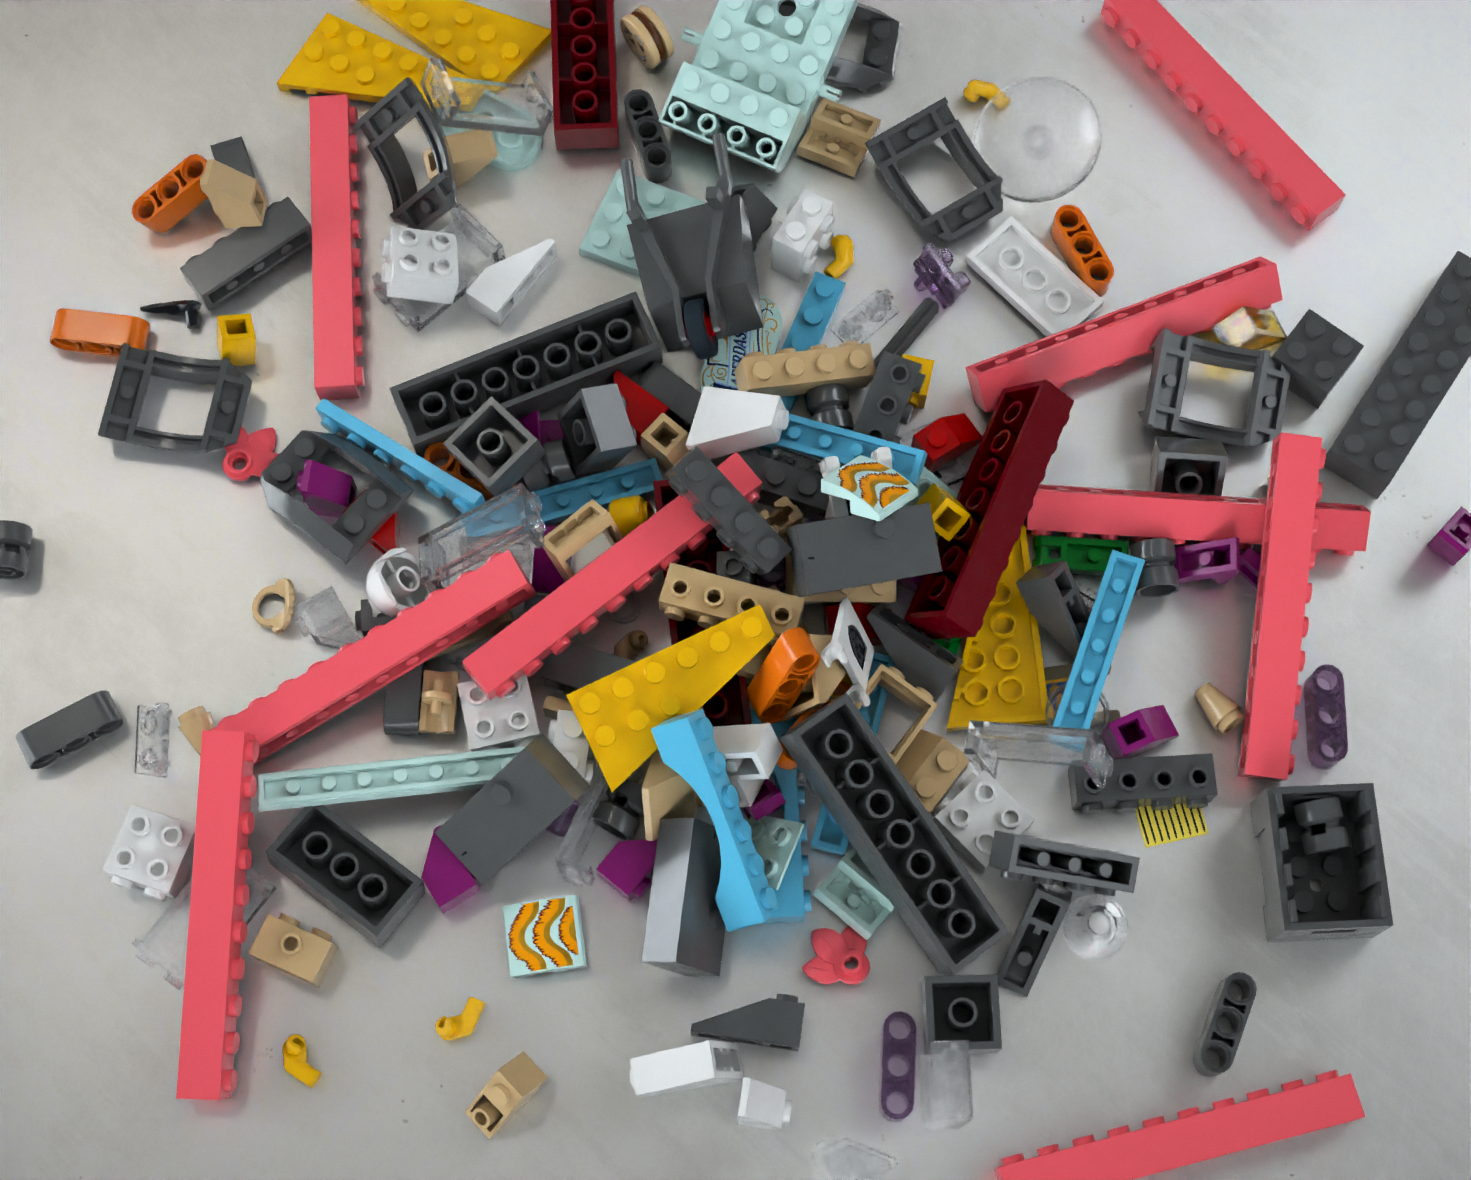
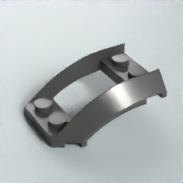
[779,0,902,93]
[353,77,458,230]
[865,97,1003,243]
[1138,328,1291,448]
[98,343,252,452]
[260,430,414,565]

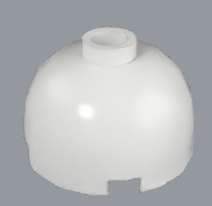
[366,548,436,616]

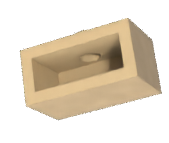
[248,913,339,988]

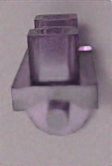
[913,243,971,309]

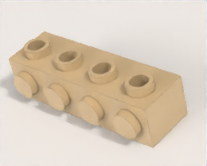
[734,341,876,397]
[658,562,805,647]

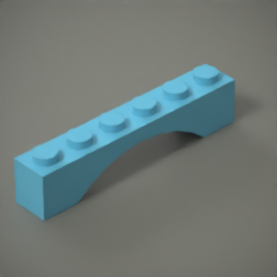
[651,708,778,932]
[751,709,811,924]

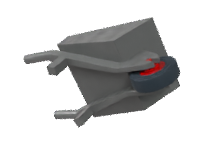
[620,133,764,360]

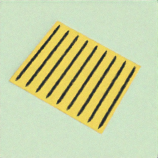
[1135,804,1209,848]

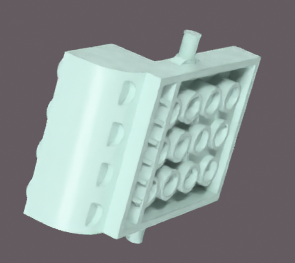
[658,0,858,173]

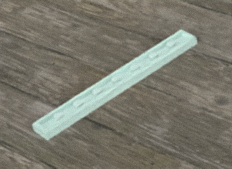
[257,746,526,812]

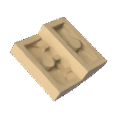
[797,98,881,178]

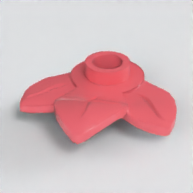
[222,426,279,481]
[802,925,870,985]

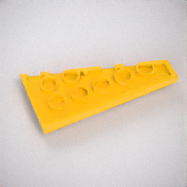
[357,0,551,97]
[276,13,486,115]
[946,525,1050,732]
[566,604,775,793]

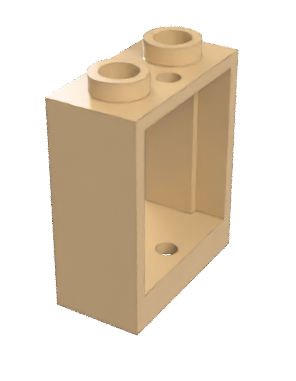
[539,499,624,582]
[855,663,938,765]

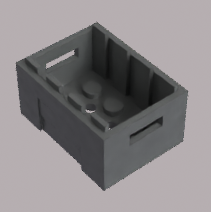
[1250,783,1393,942]

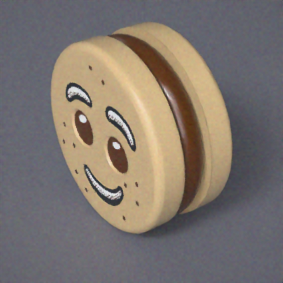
[620,5,674,69]

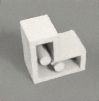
[713,723,783,807]

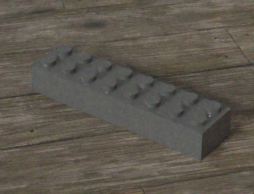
[1324,251,1471,499]
[389,291,663,458]
[779,693,1009,975]

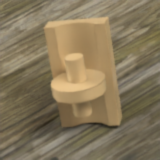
[419,670,460,734]

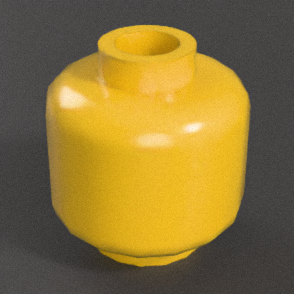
[608,495,654,537]

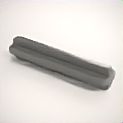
[874,298,939,370]

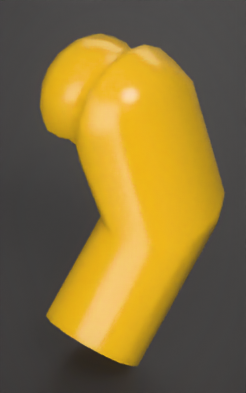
[963,79,1011,111]
[823,234,854,279]
[435,997,486,1041]
[282,1034,322,1088]

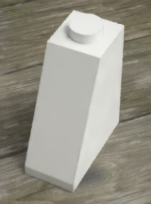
[686,386,789,460]
[629,1040,745,1096]

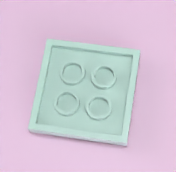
[579,170,706,277]

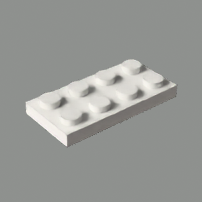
[965,216,1104,337]

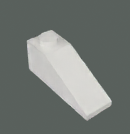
[465,238,558,327]
[737,1077,792,1131]

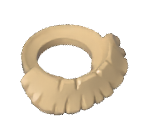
[252,578,295,635]

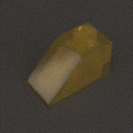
[1212,306,1287,350]

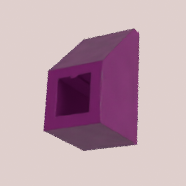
[297,459,357,518]
[1101,705,1179,759]
[421,825,480,913]
[596,839,658,902]

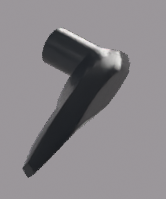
[140,300,202,329]

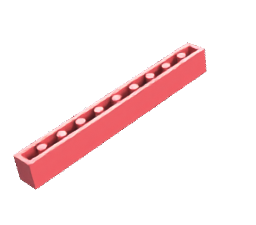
[1100,0,1346,231]
[309,94,365,401]
[965,256,1283,412]
[1238,432,1326,782]
[462,452,763,700]
[1024,484,1371,556]
[210,550,537,766]
[176,730,259,1100]
[994,1070,1365,1180]

